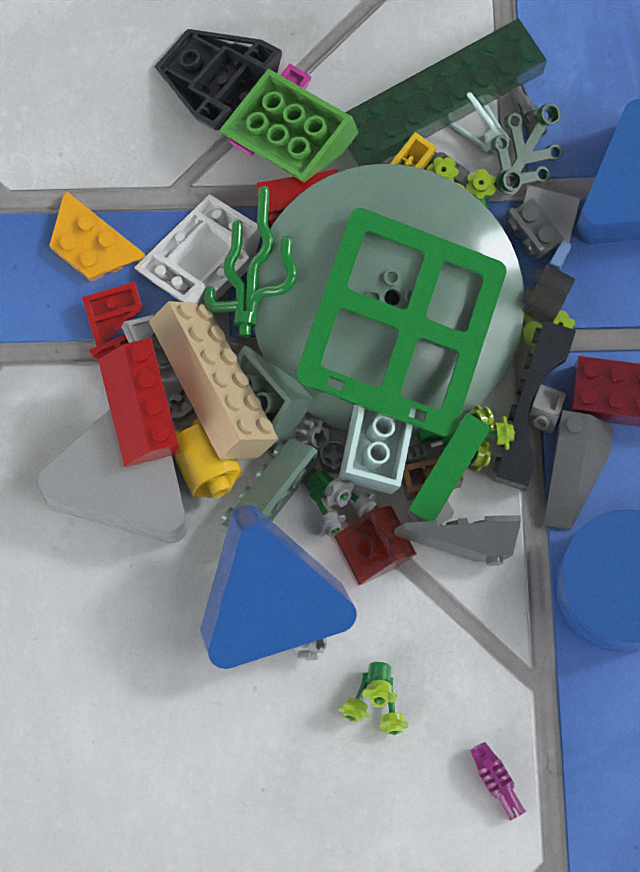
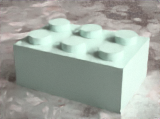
[339,405,416,494]

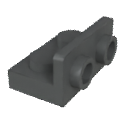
[505,198,565,261]

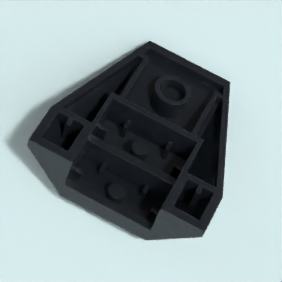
[154,29,282,131]

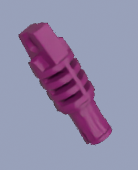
[470,742,527,821]

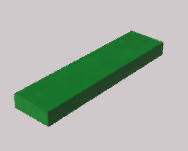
[408,412,491,521]

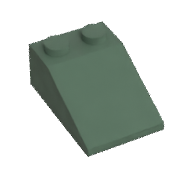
[237,346,314,443]

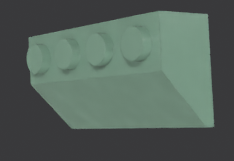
[221,438,318,534]

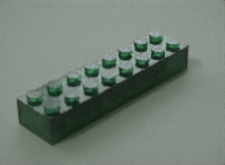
[345,18,547,166]

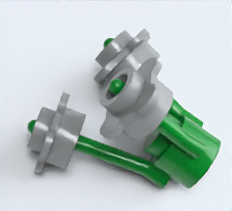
[308,470,378,537]

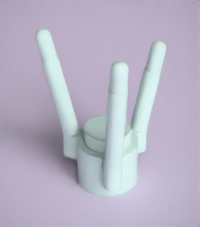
[450,92,511,154]

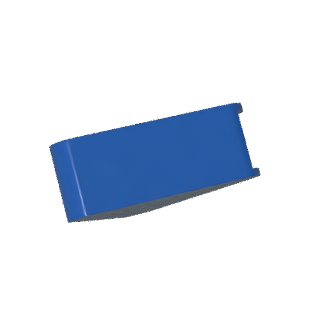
[575,99,640,244]
[200,505,357,669]

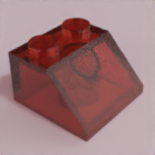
[334,505,417,585]

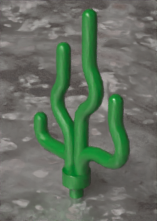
[204,186,298,337]

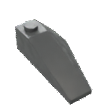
[543,410,614,530]

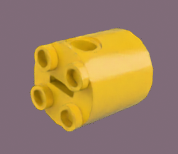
[173,418,243,498]

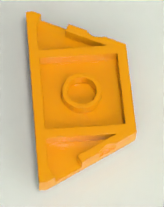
[49,191,146,282]

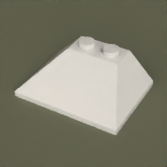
[134,194,261,303]

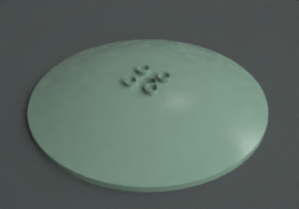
[253,164,524,437]

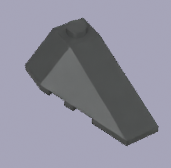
[394,515,521,566]

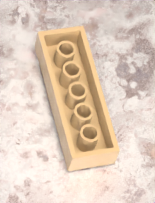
[149,301,278,459]

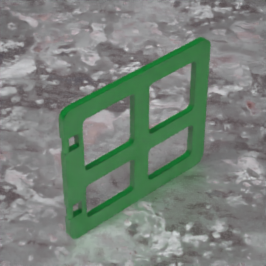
[296,208,507,437]

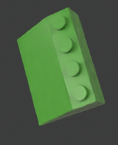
[220,69,359,182]

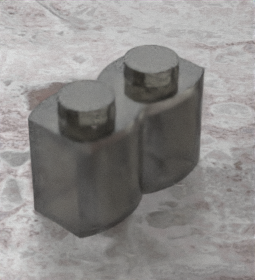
[521,263,576,323]

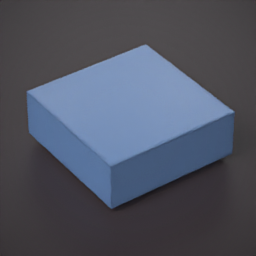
[547,240,572,276]

